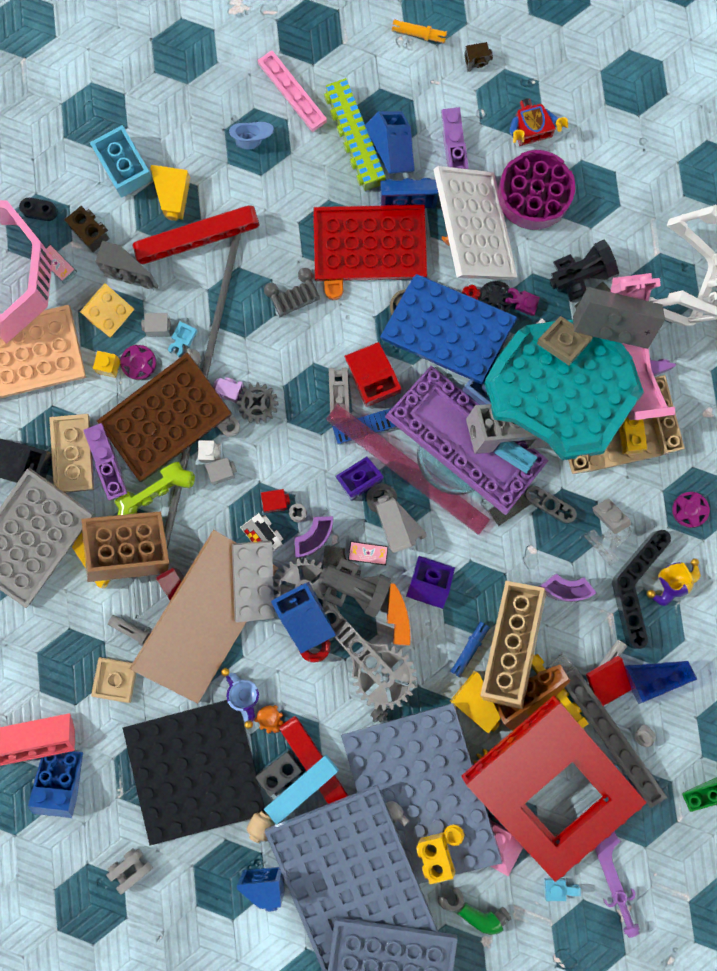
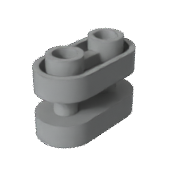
[106,848,153,895]

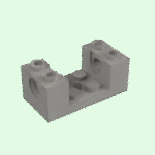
[466,404,548,454]

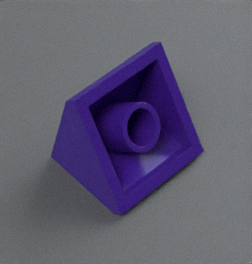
[335,456,384,501]

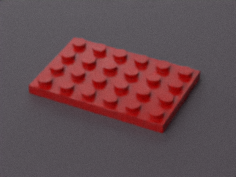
[313,205,427,281]

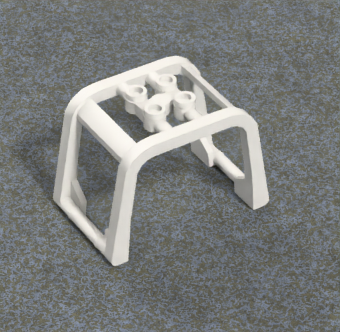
[649,205,717,326]

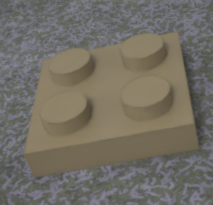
[537,316,593,365]

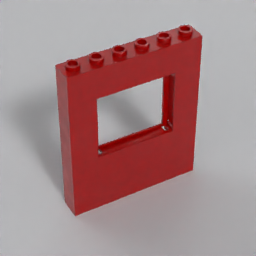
[461,696,647,882]

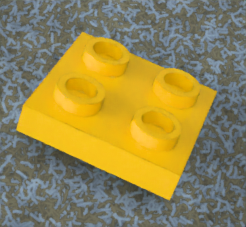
[80,283,135,338]

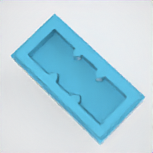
[494,441,538,474]

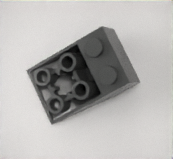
[95,241,158,289]

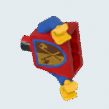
[509,98,568,146]

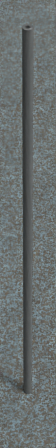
[164,234,241,550]

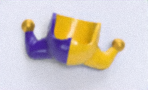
[647,558,701,606]

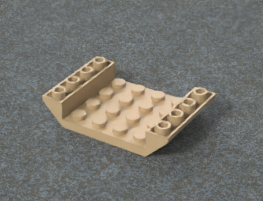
[568,375,685,474]

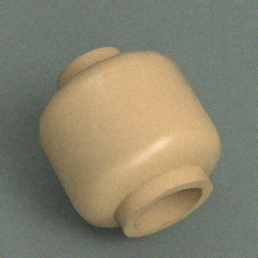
[246,811,276,843]

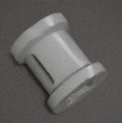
[289,504,307,523]

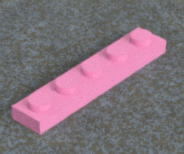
[257,50,327,133]

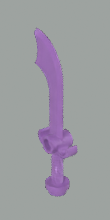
[595,831,640,938]

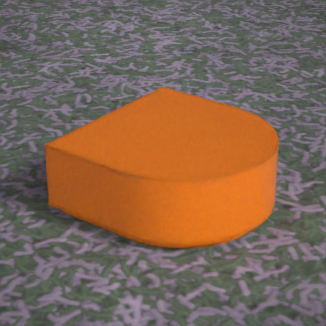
[324,280,343,300]

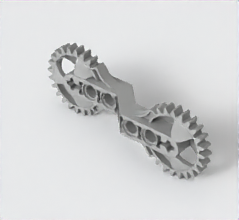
[273,558,417,711]

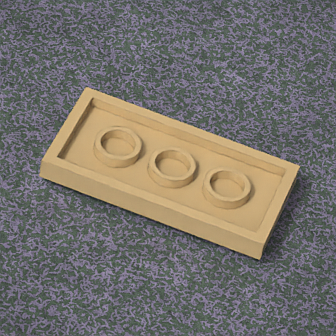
[49,414,94,493]

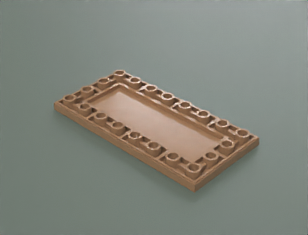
[130,529,278,704]

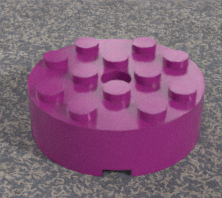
[498,150,575,230]

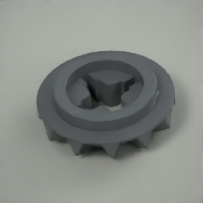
[367,484,397,513]

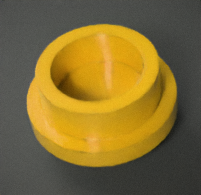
[444,824,464,846]

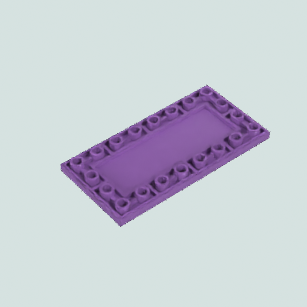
[385,366,549,515]

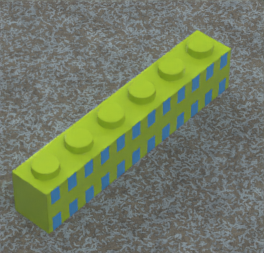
[324,78,386,192]

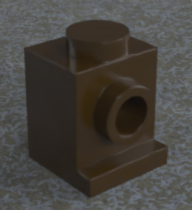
[464,42,493,72]

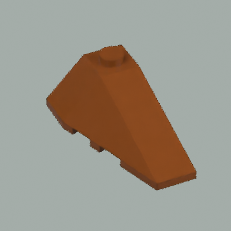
[494,664,571,731]

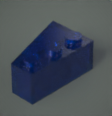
[625,661,697,704]

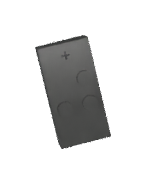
[573,287,665,349]

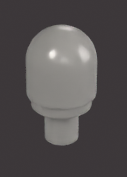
[386,801,409,826]

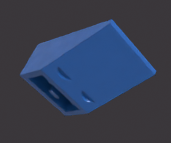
[365,111,415,174]
[271,582,336,653]
[28,751,83,818]

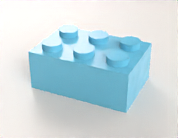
[90,125,154,198]

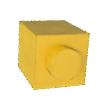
[93,351,120,378]

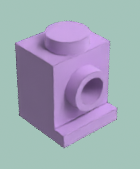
[213,377,244,403]

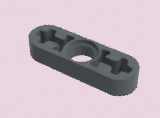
[524,486,576,524]

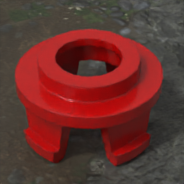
[299,639,330,663]

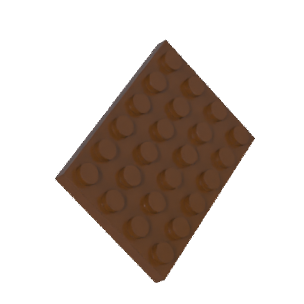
[97,352,233,482]

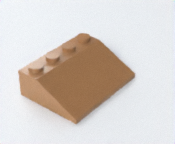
[81,511,169,582]

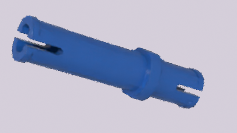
[450,621,491,678]

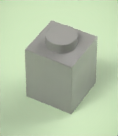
[142,313,171,337]
[205,458,237,485]

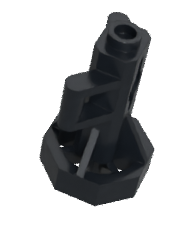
[549,239,619,302]

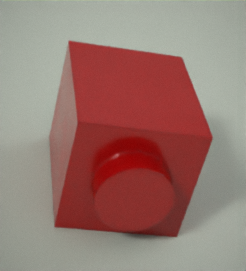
[261,489,290,514]

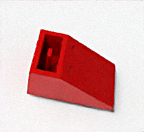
[344,342,401,407]

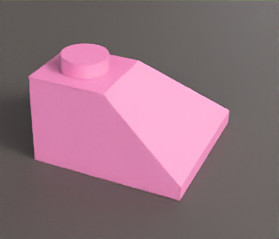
[490,821,523,876]

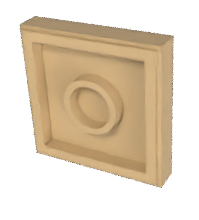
[91,657,137,703]

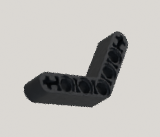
[612,530,671,649]

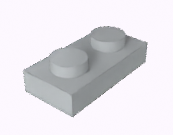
[592,498,631,534]

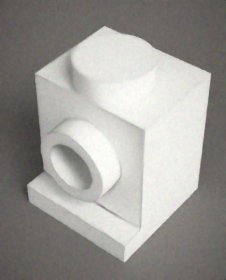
[198,441,221,463]

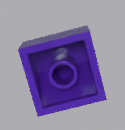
[406,556,455,609]

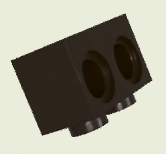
[64,205,110,252]

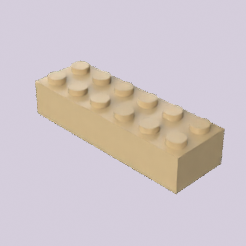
[480,581,546,709]

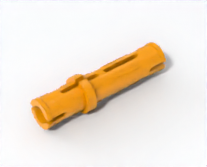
[392,19,447,44]

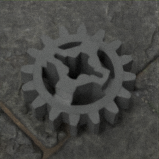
[237,382,279,424]

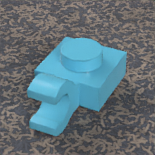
[544,878,581,901]

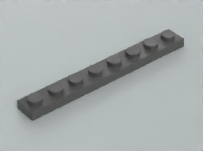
[565,666,667,808]

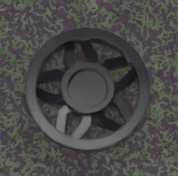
[478,281,513,312]

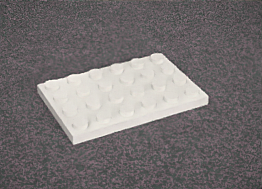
[433,166,517,280]

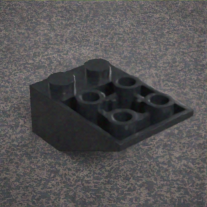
[0,438,52,483]

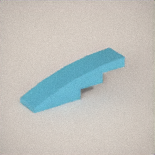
[264,755,339,825]

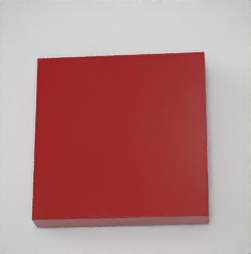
[586,656,632,706]

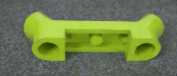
[114,462,195,515]

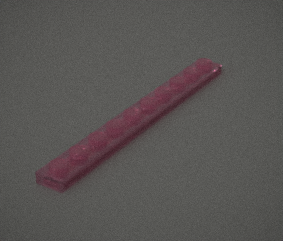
[326,404,490,535]

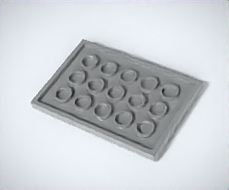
[0,468,94,608]

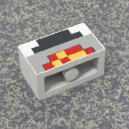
[240,513,283,553]

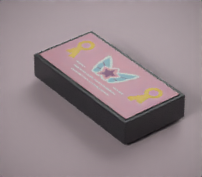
[348,541,389,566]

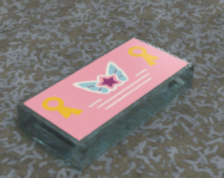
[46,244,78,284]

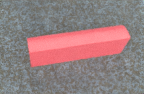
[0,713,75,766]

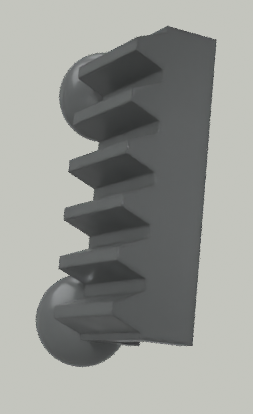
[264,268,320,317]

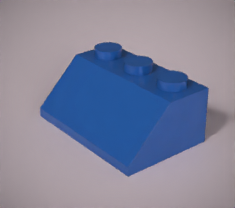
[380,178,439,208]
[237,867,285,912]

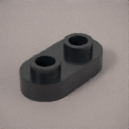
[19,197,58,221]

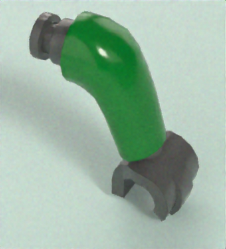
[438,887,512,935]

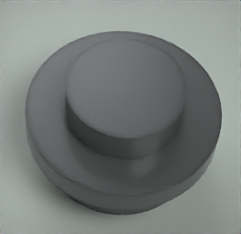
[370,705,388,723]

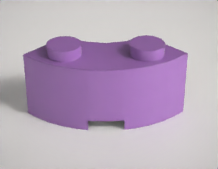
[295,516,334,558]
[538,574,596,602]

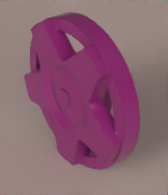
[120,345,156,380]
[672,492,710,528]

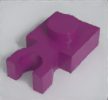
[505,288,540,316]

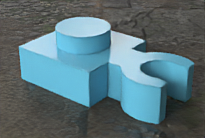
[168,322,198,357]

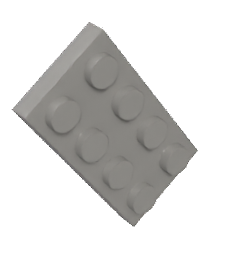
[232,541,274,622]

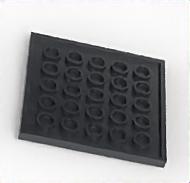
[123,700,266,846]

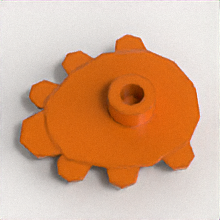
[254,705,283,734]

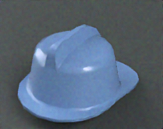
[229,122,274,150]

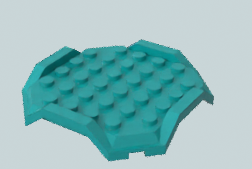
[485,320,644,461]

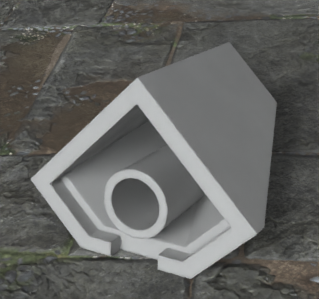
[374,495,427,553]

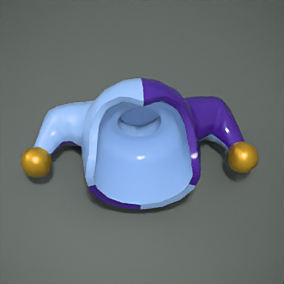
[221,668,259,729]

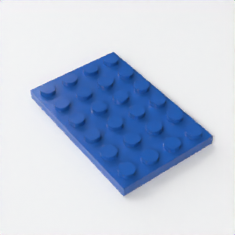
[380,274,517,385]

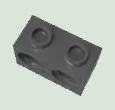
[255,750,303,797]

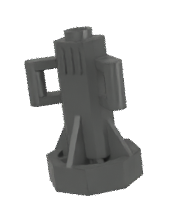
[319,558,391,617]

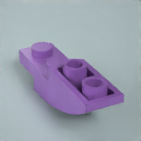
[441,107,469,169]
[83,423,127,501]

